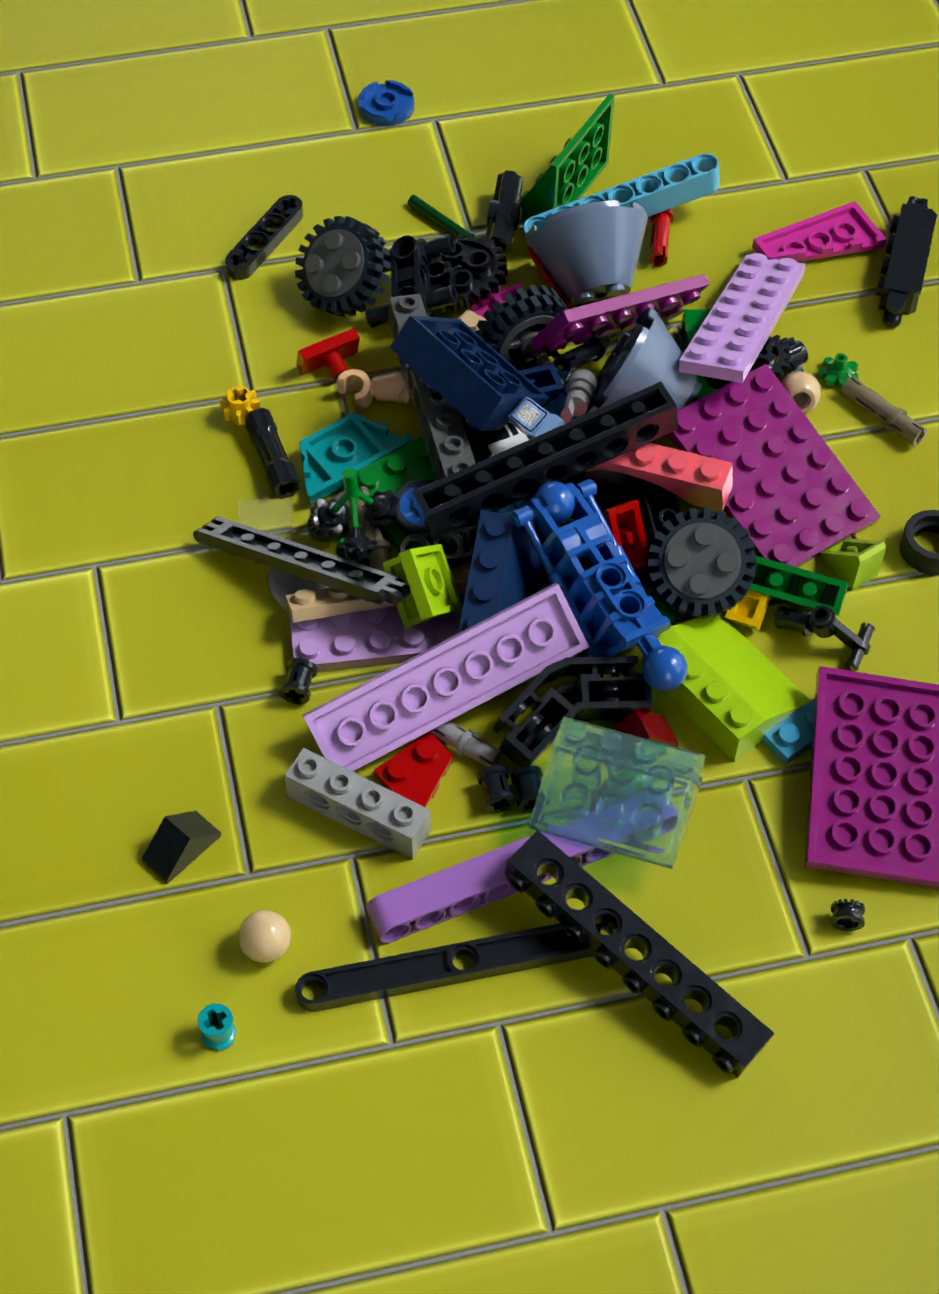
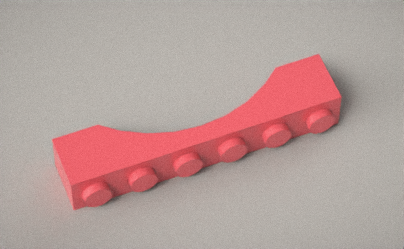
[565,423,733,511]

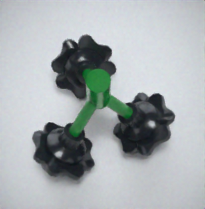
[310,468,399,561]

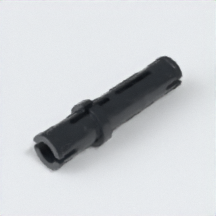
[553,332,619,375]

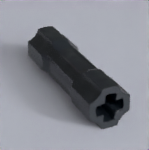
[244,408,300,499]

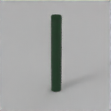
[408,194,479,240]

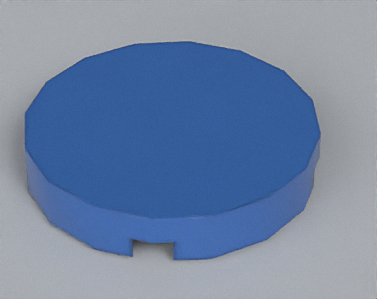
[359,80,414,126]

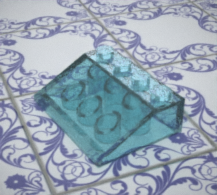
[529,717,706,869]

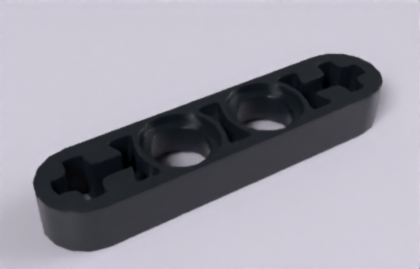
[226,195,303,280]

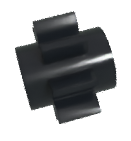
[778,337,808,377]

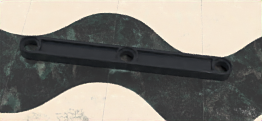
[295,923,608,1011]

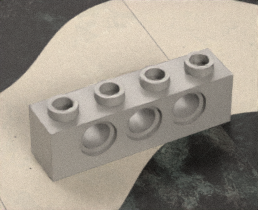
[284,748,431,860]

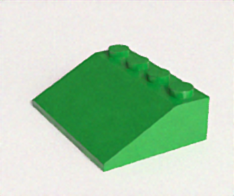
[520,93,614,222]

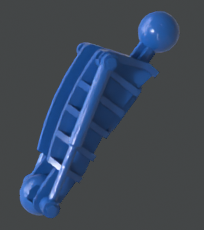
[511,479,687,692]

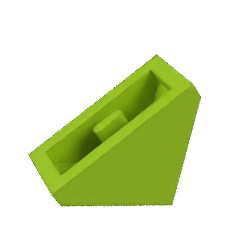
[820,538,886,590]

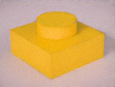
[725,590,770,630]

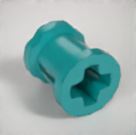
[197,1003,236,1051]

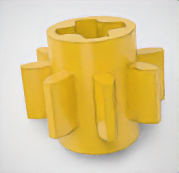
[220,385,261,426]

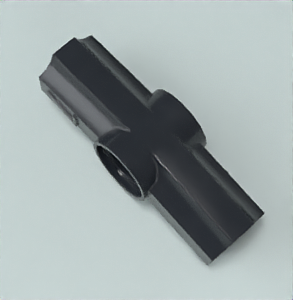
[486,170,523,254]

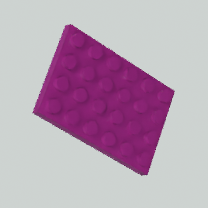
[667,364,881,568]
[804,666,939,888]

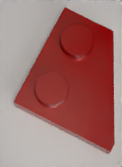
[374,731,452,808]

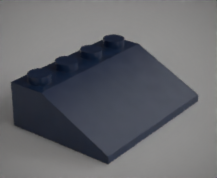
[389,315,549,431]

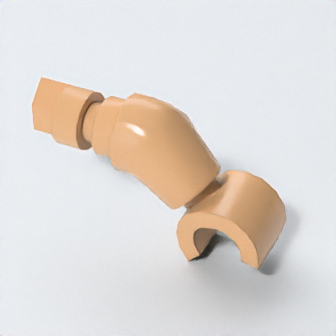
[337,369,412,412]

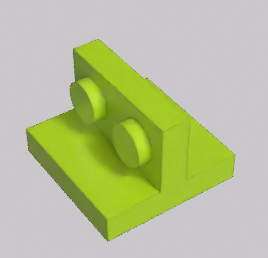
[382,544,463,628]

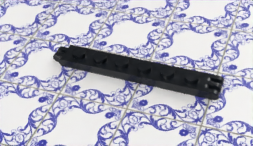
[193,516,411,605]

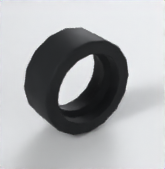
[899,510,939,575]

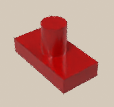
[296,328,360,381]

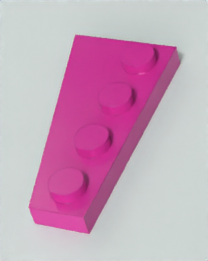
[752,201,887,262]

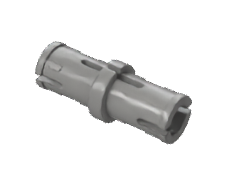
[431,721,503,767]

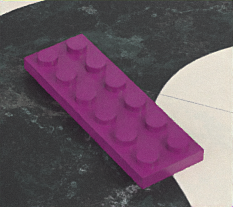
[531,274,710,352]

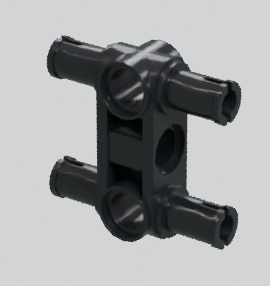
[365,233,458,328]

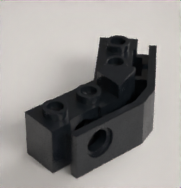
[492,656,654,767]

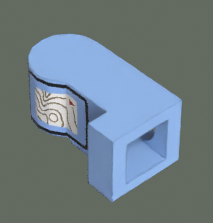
[508,397,565,440]

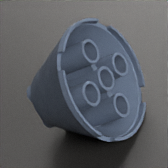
[526,200,648,307]
[581,307,702,416]

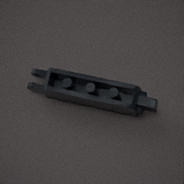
[875,196,937,328]

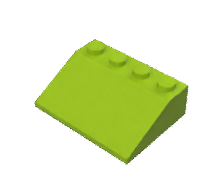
[640,615,811,761]

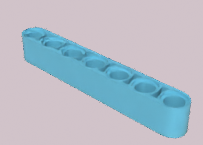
[523,153,720,247]

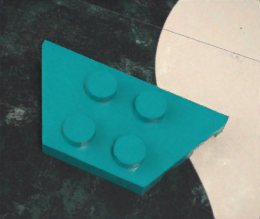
[299,412,414,504]

